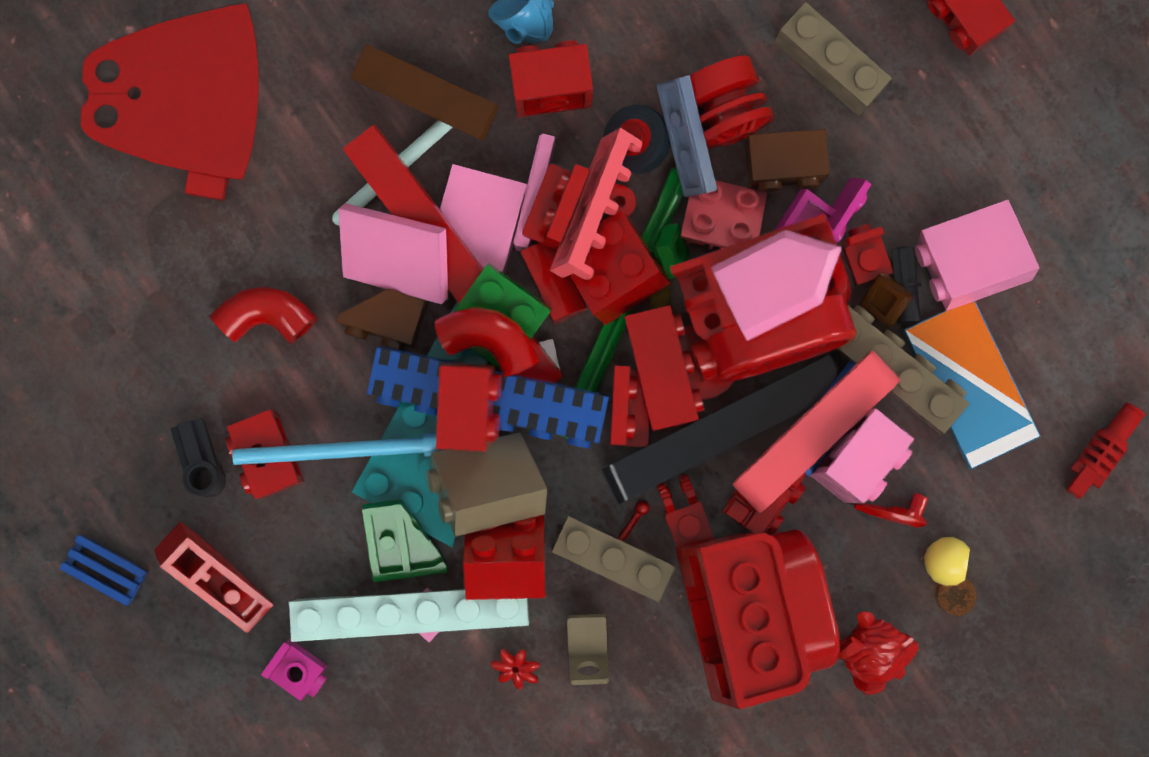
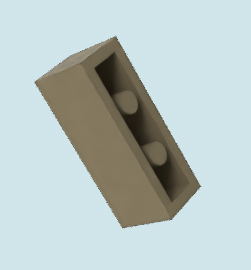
[775,2,892,117]
[552,516,675,603]

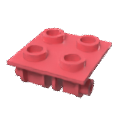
[680,180,767,250]

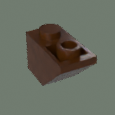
[337,289,428,351]

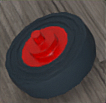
[603,104,671,174]

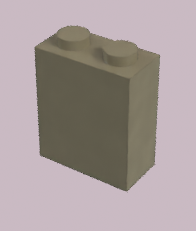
[426,432,547,537]

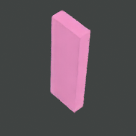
[513,133,555,252]

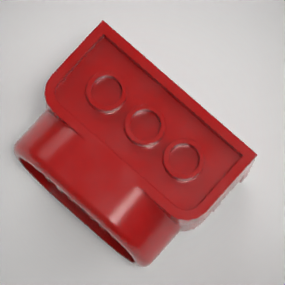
[670,213,856,381]
[675,529,840,709]

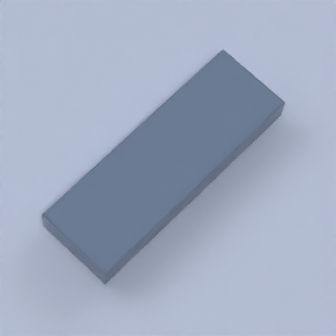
[657,75,717,197]

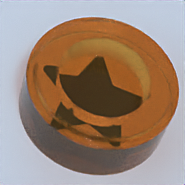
[935,579,977,616]

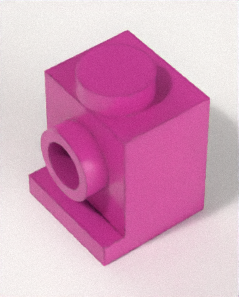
[261,639,328,701]

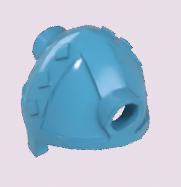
[488,0,554,44]

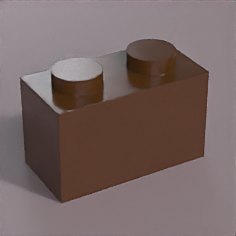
[745,129,830,193]

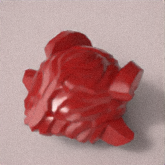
[838,611,920,695]

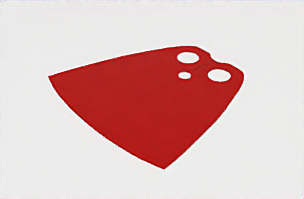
[81,3,259,180]

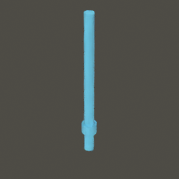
[232,432,446,465]

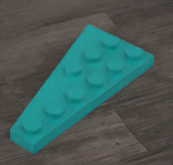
[352,302,488,548]

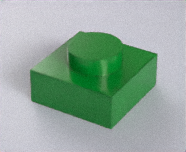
[654,223,690,279]

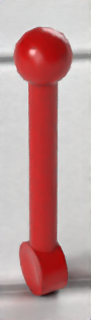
[617,500,650,542]

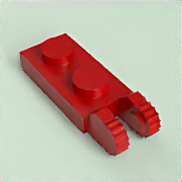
[657,474,715,547]

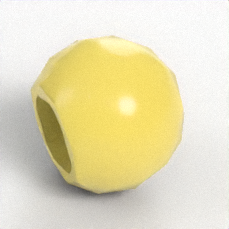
[924,537,970,586]

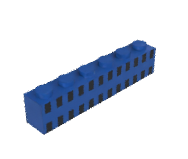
[367,346,609,448]

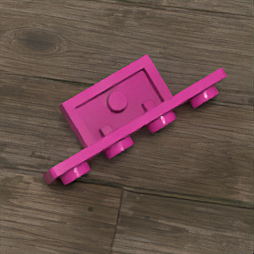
[774,178,871,243]

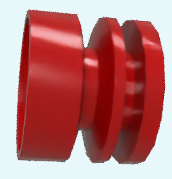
[690,55,775,149]

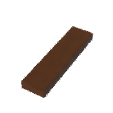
[350,44,500,141]

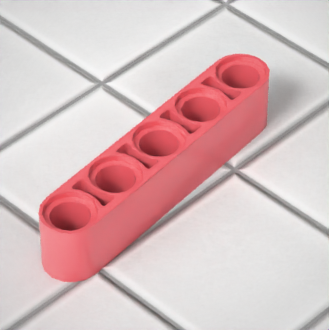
[732,350,901,513]

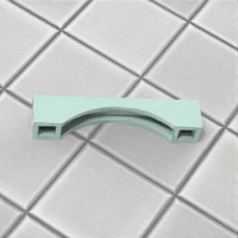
[289,588,530,642]

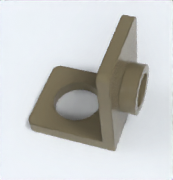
[567,614,609,685]

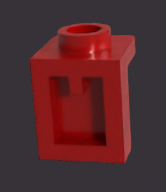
[840,224,894,287]

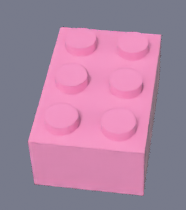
[811,409,914,503]

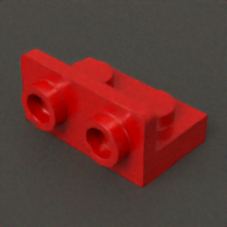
[522,164,590,250]
[609,366,650,448]

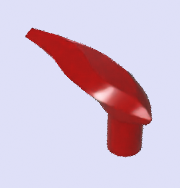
[854,493,929,528]

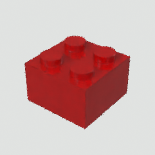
[509,40,593,118]
[556,209,670,325]
[436,363,502,452]
[463,515,545,600]

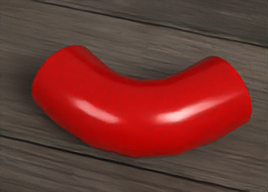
[209,286,318,344]
[435,307,540,377]

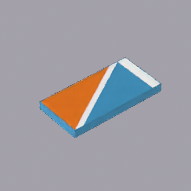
[902,301,1041,469]

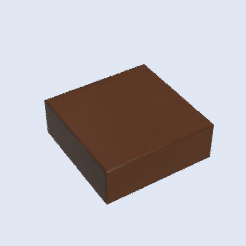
[859,273,914,327]

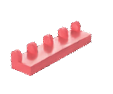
[549,128,643,280]

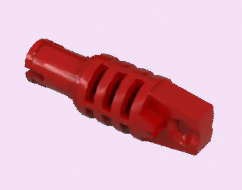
[1066,402,1145,499]

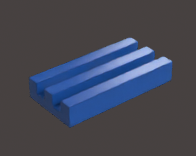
[59,534,149,606]

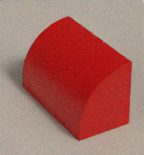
[520,243,588,326]

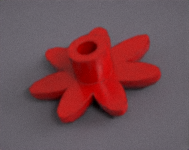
[490,649,540,690]

